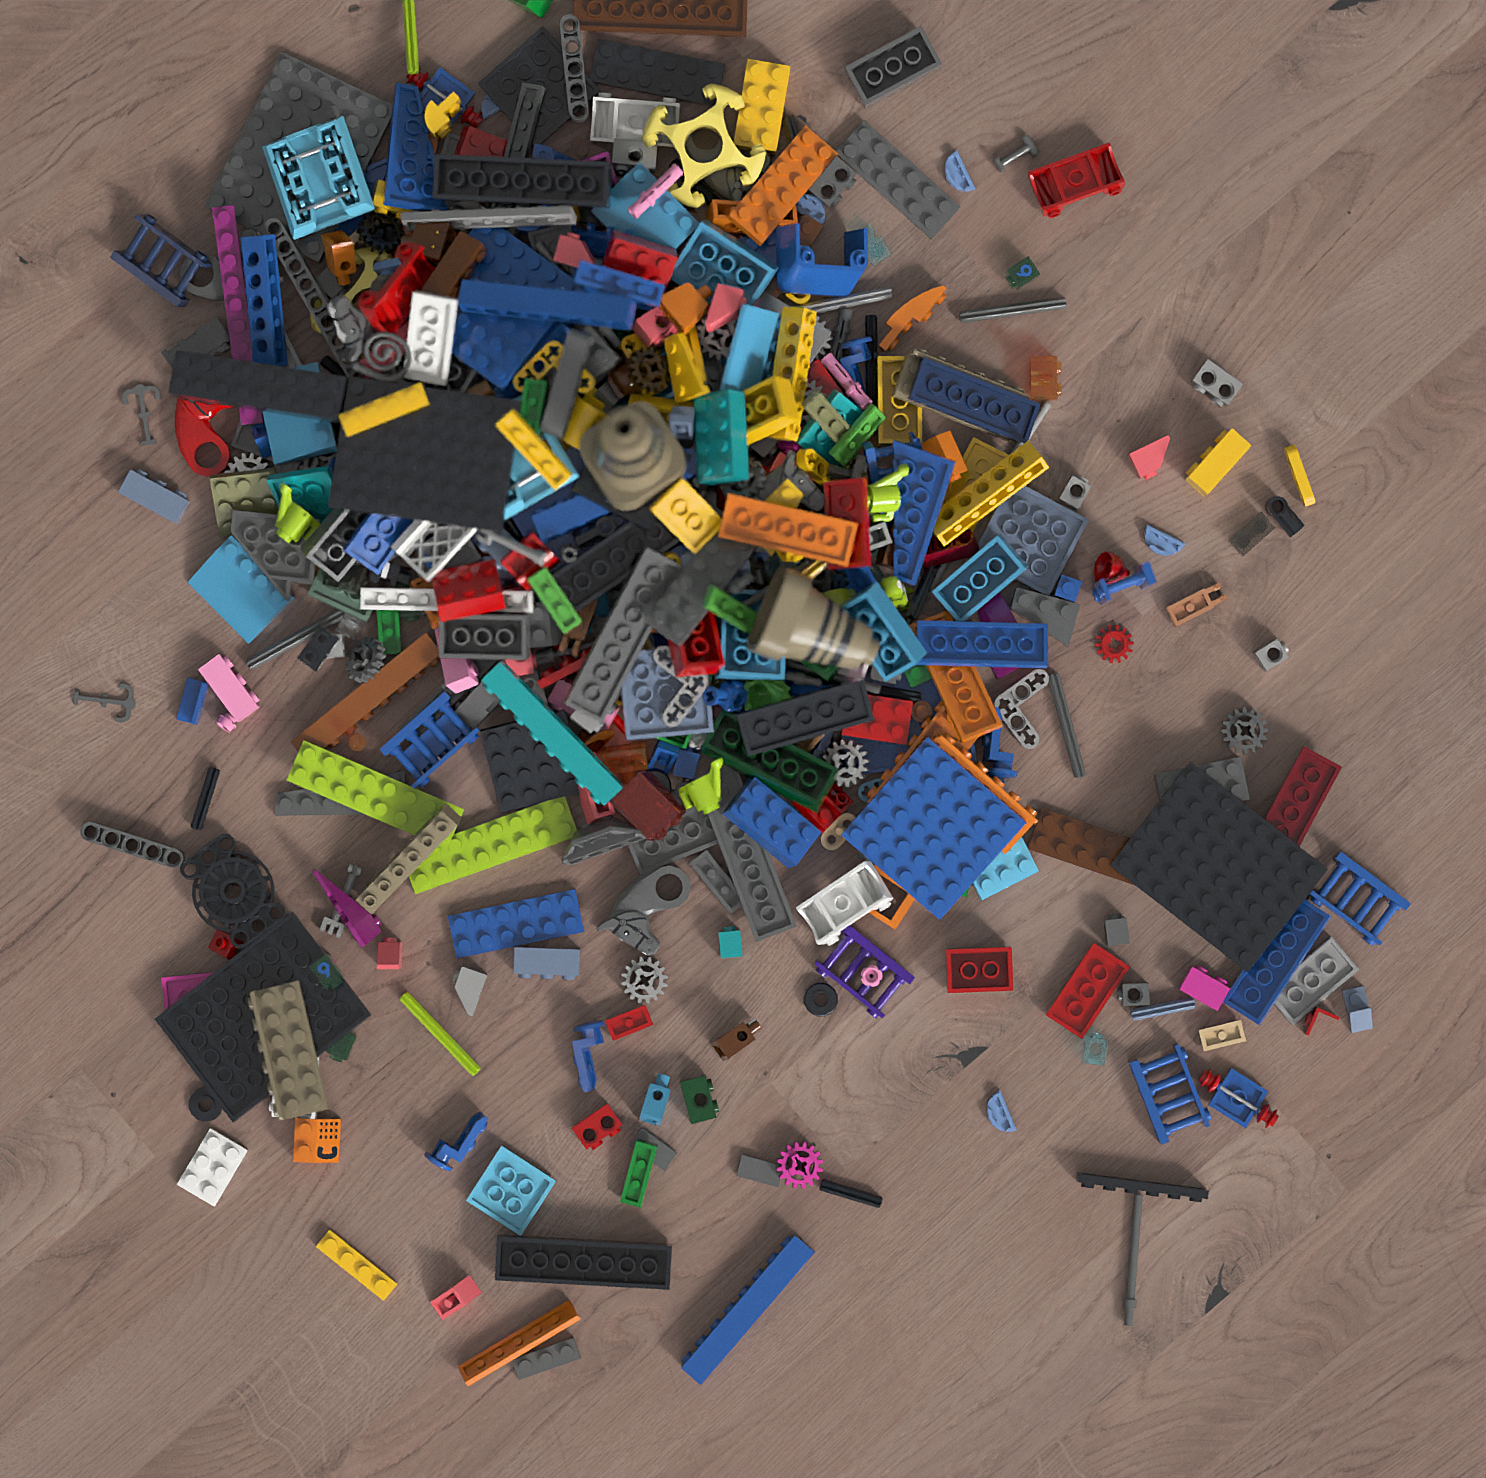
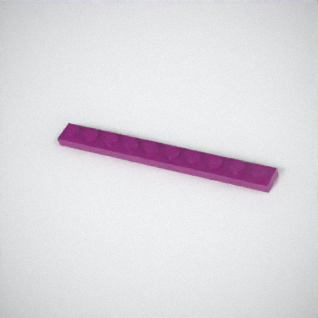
[212,205,263,425]

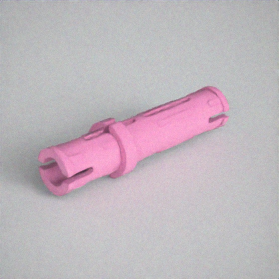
[627,164,683,219]
[821,353,873,411]

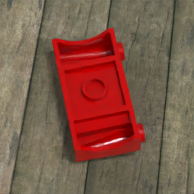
[1028,142,1125,219]
[358,242,435,339]

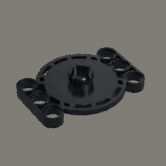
[180,834,286,949]

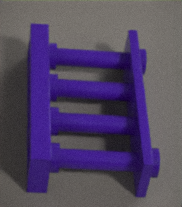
[814,925,915,1019]

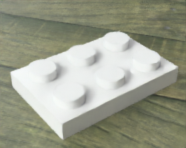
[177,1128,248,1207]

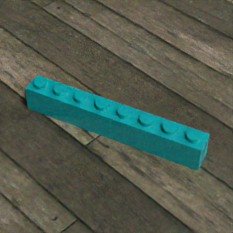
[482,660,624,805]

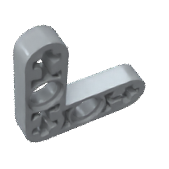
[652,646,708,727]
[994,669,1049,749]

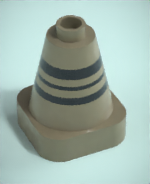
[579,402,686,511]
[746,568,880,669]

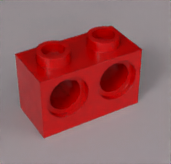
[572,1103,623,1150]

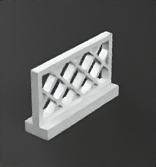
[391,520,477,582]

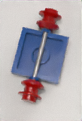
[406,66,483,128]
[1198,1068,1279,1128]

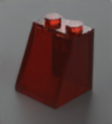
[609,772,686,841]

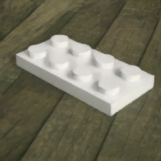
[403,291,458,386]

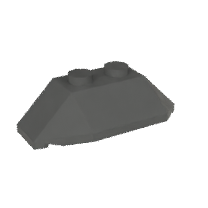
[561,816,648,866]

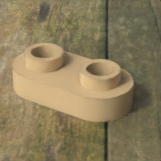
[821,813,856,850]

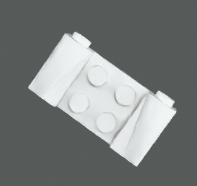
[590,93,680,147]
[796,861,893,946]

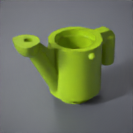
[867,463,909,523]
[275,482,320,543]
[679,758,723,814]

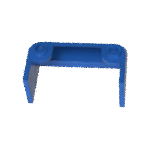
[776,223,868,297]

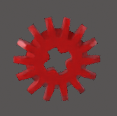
[1095,625,1134,664]

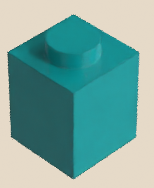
[718,926,743,958]

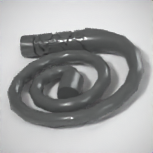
[353,332,412,383]

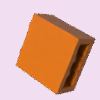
[921,431,968,483]

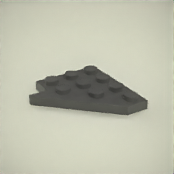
[230,510,320,601]

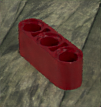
[922,529,979,568]

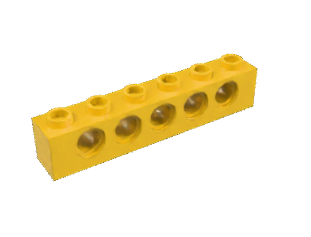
[766,307,816,442]
[933,440,1049,546]

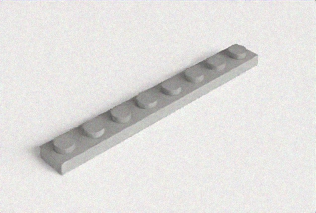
[401,205,576,231]

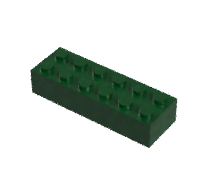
[701,709,839,813]

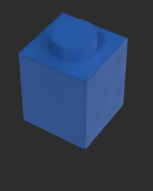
[1053,575,1082,603]
[673,747,700,780]

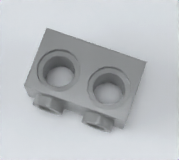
[1191,359,1243,407]

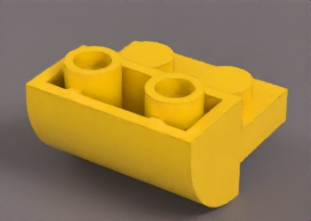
[425,91,462,140]
[559,395,608,450]

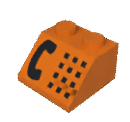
[293,1117,341,1163]

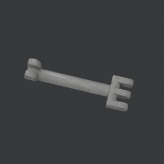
[475,529,548,566]
[319,864,363,939]

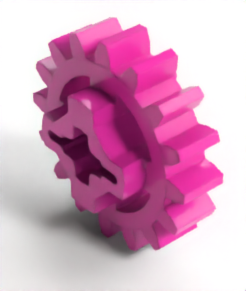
[776,1141,823,1189]

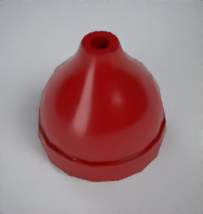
[1094,551,1130,584]

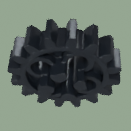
[356,210,405,255]

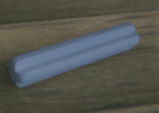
[1131,997,1195,1020]

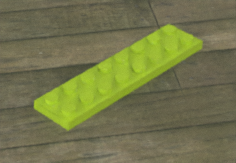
[287,740,464,849]
[409,797,577,894]

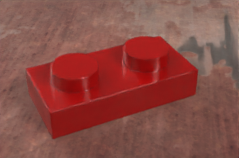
[605,1004,653,1041]

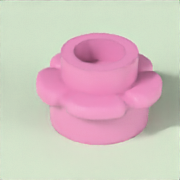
[216,713,236,733]
[861,965,882,987]

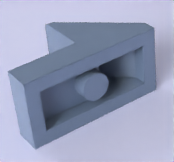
[670,406,694,440]
[1342,986,1373,1033]

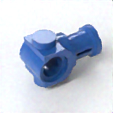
[703,680,748,712]

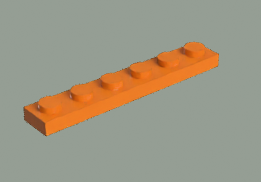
[457,1300,581,1386]

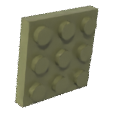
[210,468,279,538]

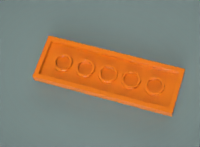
[727,125,838,246]
[718,493,858,567]
[909,610,1003,743]

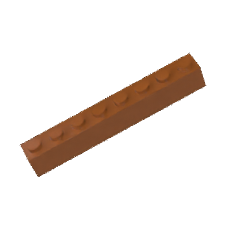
[291,633,441,752]

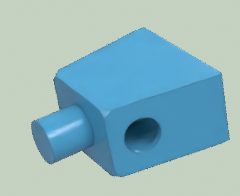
[639,1073,671,1126]

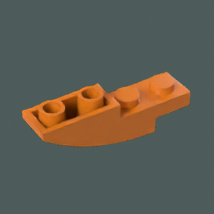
[878,285,947,352]

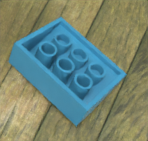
[591,162,700,251]
[670,219,779,323]
[720,304,782,392]
[263,362,338,466]
[188,535,295,644]
[715,589,785,680]

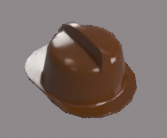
[608,349,642,398]
[577,729,614,756]

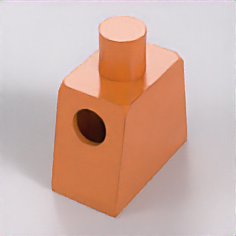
[321,230,356,285]
[658,283,712,335]

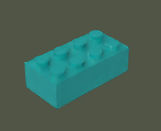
[694,389,749,486]

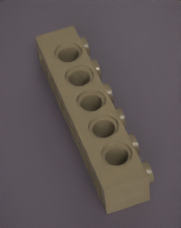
[356,803,462,915]

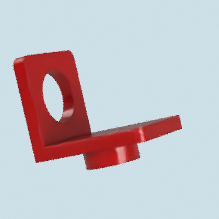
[208,930,245,960]
[1303,1007,1340,1036]

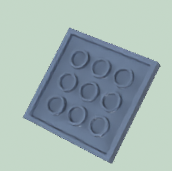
[972,486,1089,596]
[621,649,714,740]

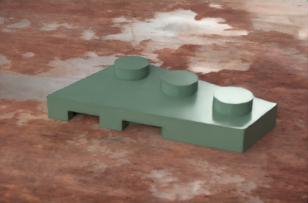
[307,568,373,623]

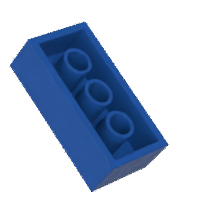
[722,777,821,868]

